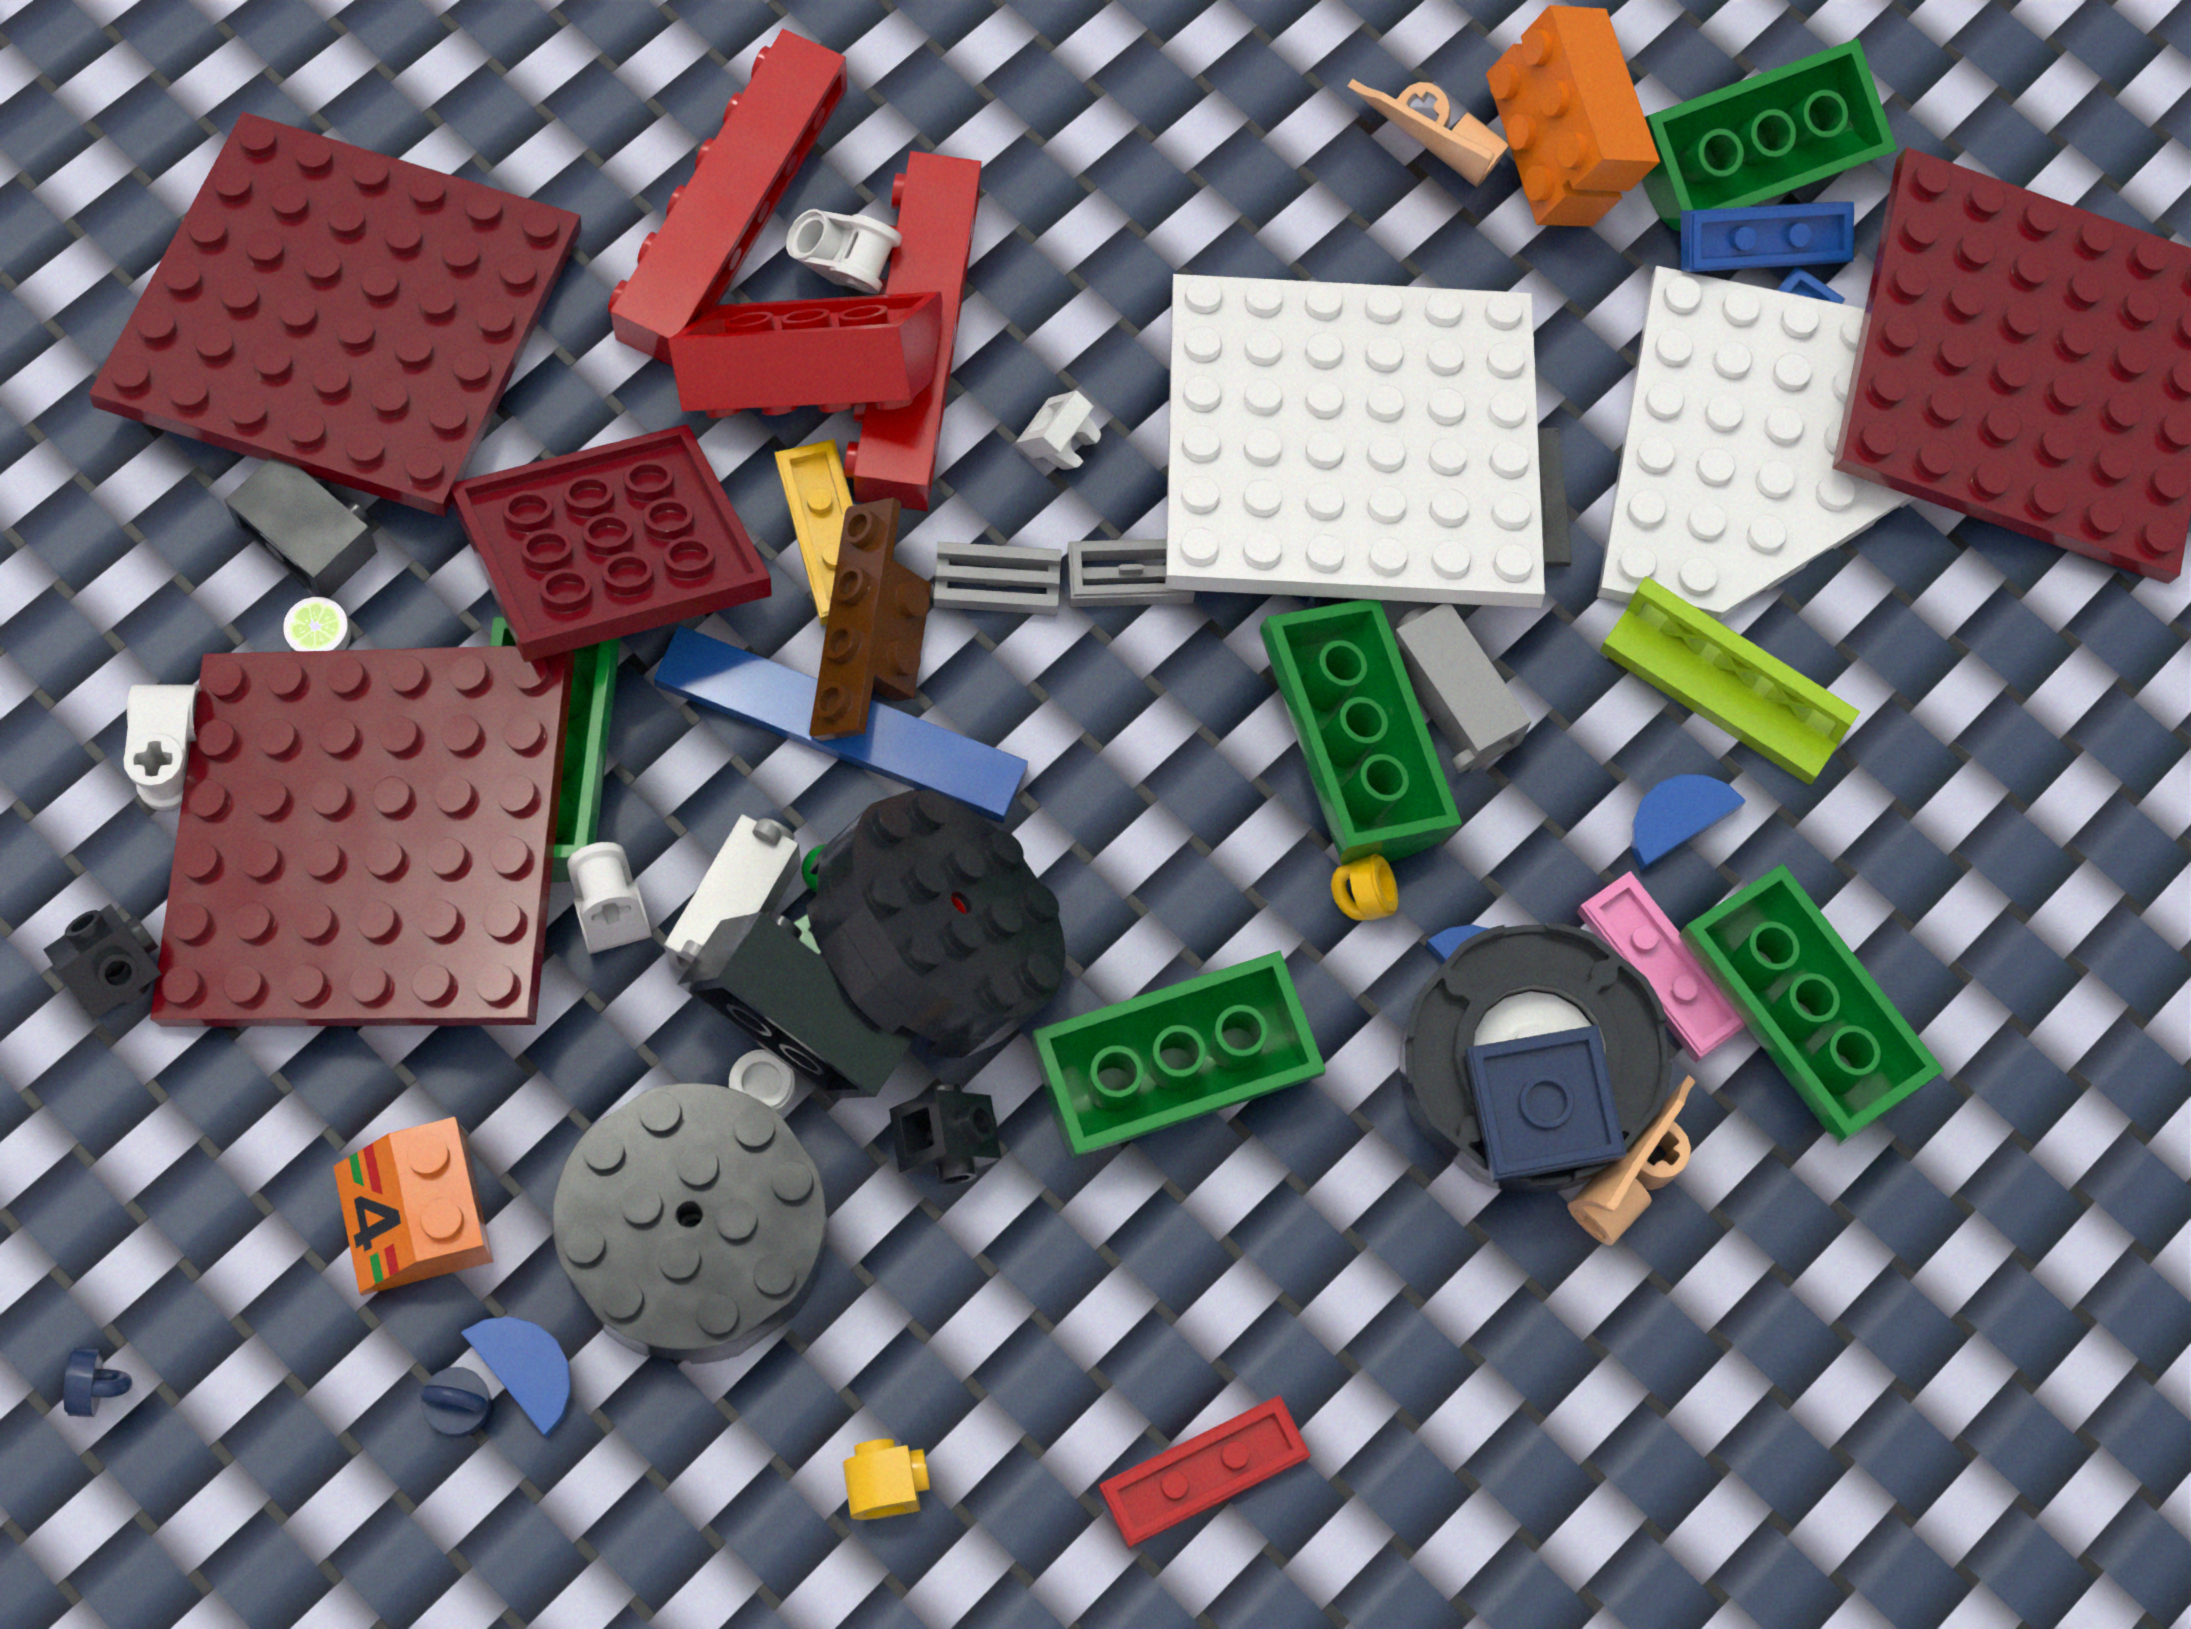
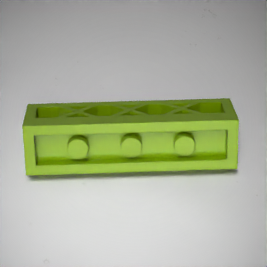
[1600,576,1861,786]

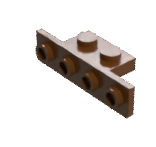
[809,497,931,741]

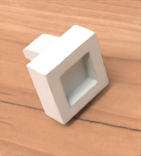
[1015,390,1101,470]

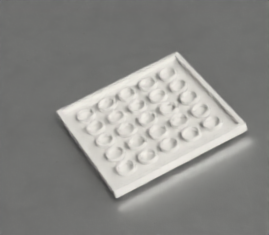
[1165,274,1545,608]

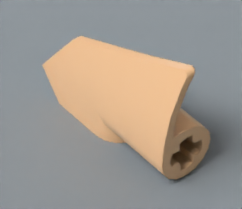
[1347,79,1509,188]
[1568,1075,1696,1246]

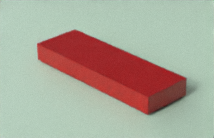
[1098,1395,1311,1549]

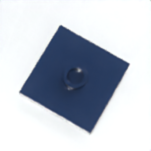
[1465,1025,1627,1183]

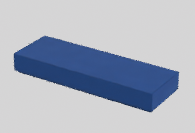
[1681,201,1854,272]

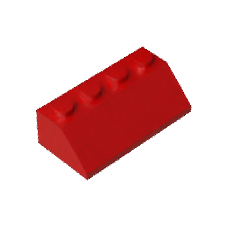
[668,291,943,418]

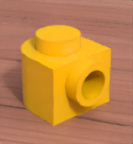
[843,1439,930,1520]

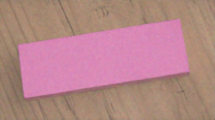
[1577,871,1746,1063]

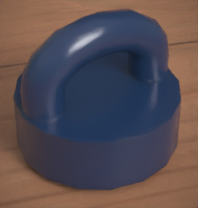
[63,1348,133,1417]
[421,1367,492,1438]

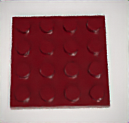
[451,424,772,663]

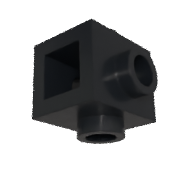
[43,904,161,1020]
[889,1084,1002,1185]

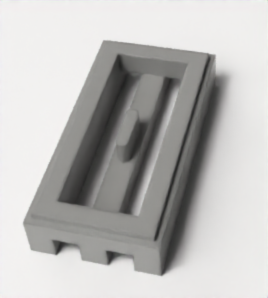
[1067,539,1195,607]
[934,542,1062,615]

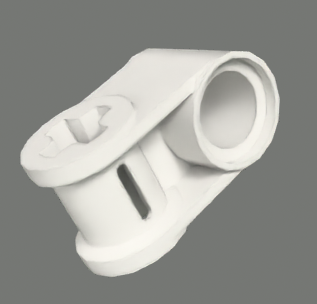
[786,209,903,294]
[123,684,201,811]
[567,842,652,954]

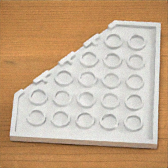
[1597,266,1917,621]

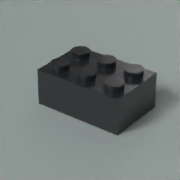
[677,911,917,1099]

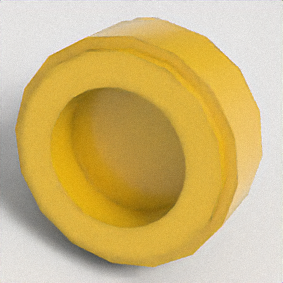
[1331,854,1398,921]

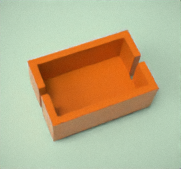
[1486,5,1660,227]

